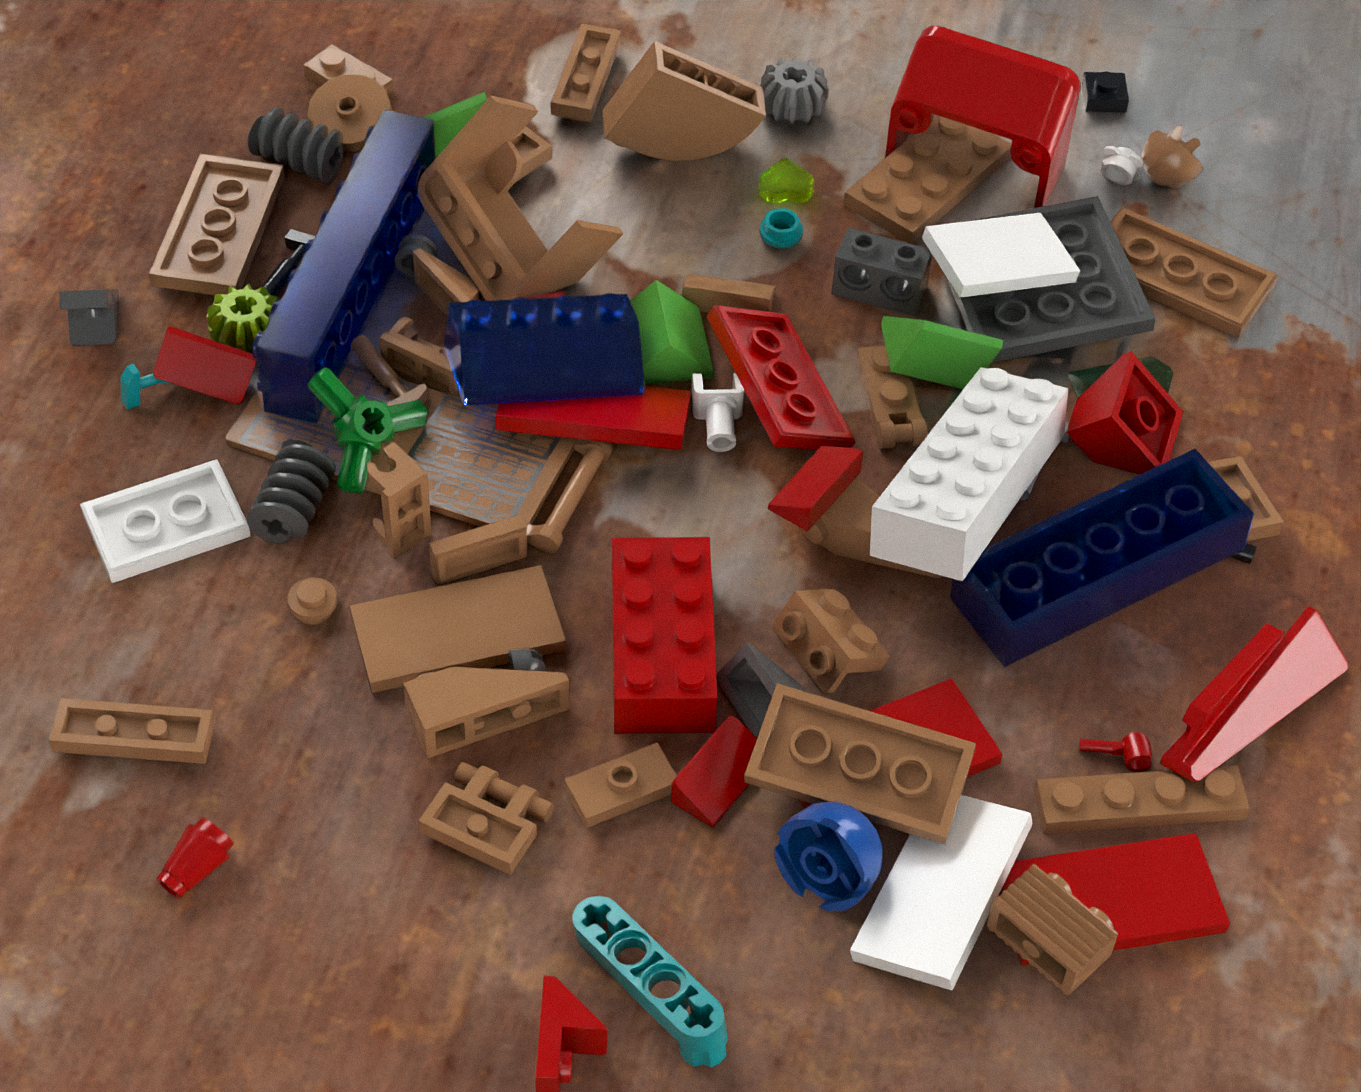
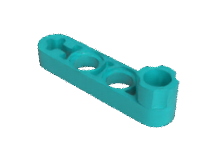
[572,896,728,1067]

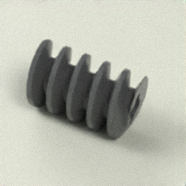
[248,106,343,184]
[246,439,336,544]

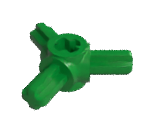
[308,367,428,494]

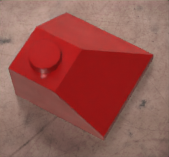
[1066,351,1183,479]

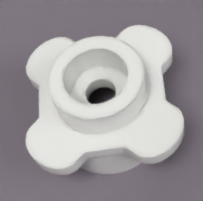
[1101,146,1144,185]

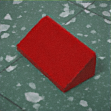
[153,326,258,405]
[768,446,863,532]
[671,714,757,828]

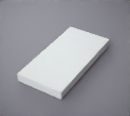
[850,795,1033,990]

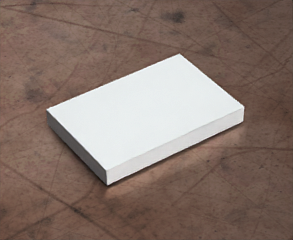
[922,213,1080,298]
[80,459,251,583]

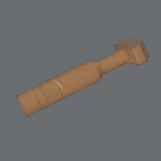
[351,335,429,406]

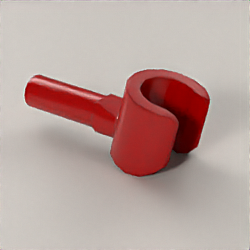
[1079,732,1152,772]

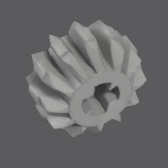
[759,56,829,125]

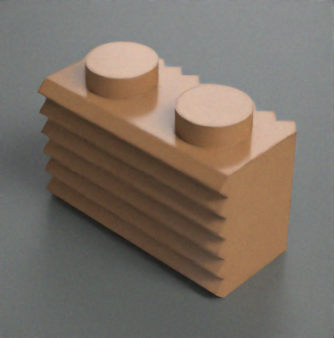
[987,864,1118,995]

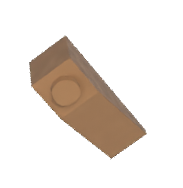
[798,479,942,579]
[403,667,569,759]

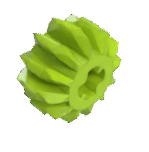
[206,283,285,357]

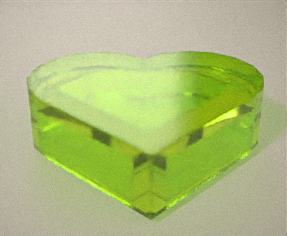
[758,157,814,203]

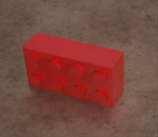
[611,537,717,734]

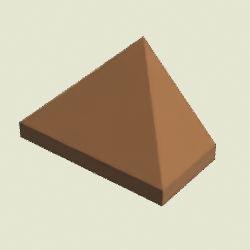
[413,248,481,335]

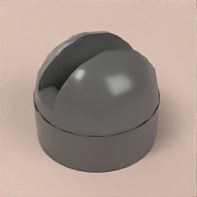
[508,648,546,672]

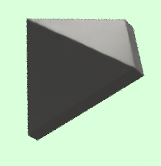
[716,643,805,738]

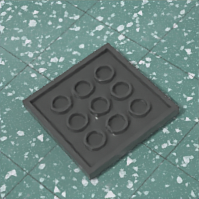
[945,196,1155,363]

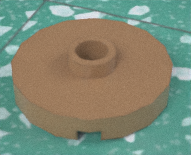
[307,74,393,152]

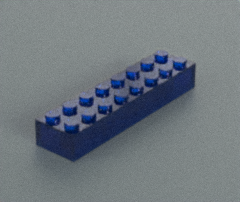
[253,110,435,424]

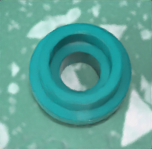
[760,208,803,248]

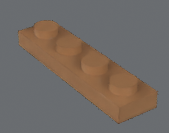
[1034,765,1250,834]

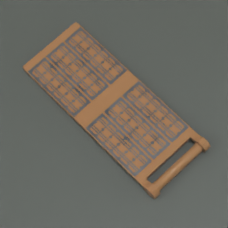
[226,346,614,554]

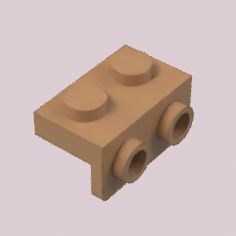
[773,589,890,693]

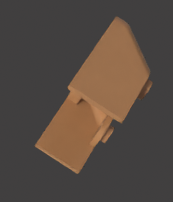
[418,95,623,304]

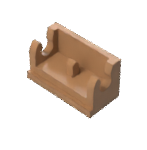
[379,317,486,398]
[367,442,432,559]

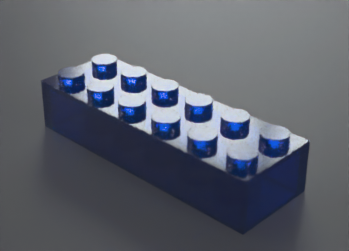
[950,449,1254,667]

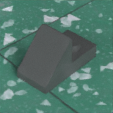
[59,289,119,346]

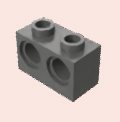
[831,227,932,317]

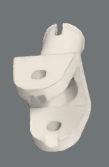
[692,373,745,452]

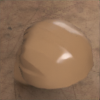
[1141,125,1203,189]

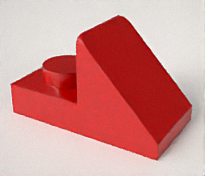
[535,976,607,1092]

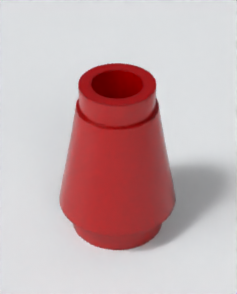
[156,817,234,899]

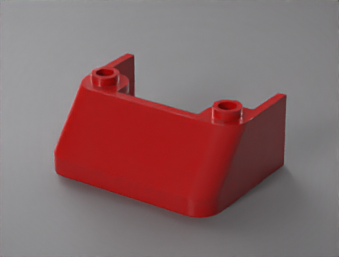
[885,26,1081,208]

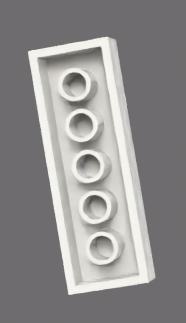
[870,367,1069,581]

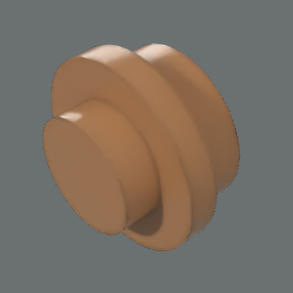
[287,578,337,625]

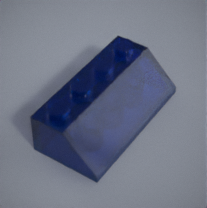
[444,293,645,406]

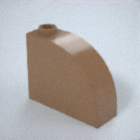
[603,41,766,161]

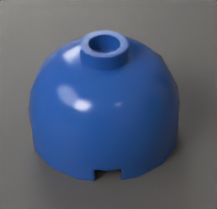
[774,802,883,911]

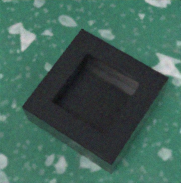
[1082,71,1129,113]

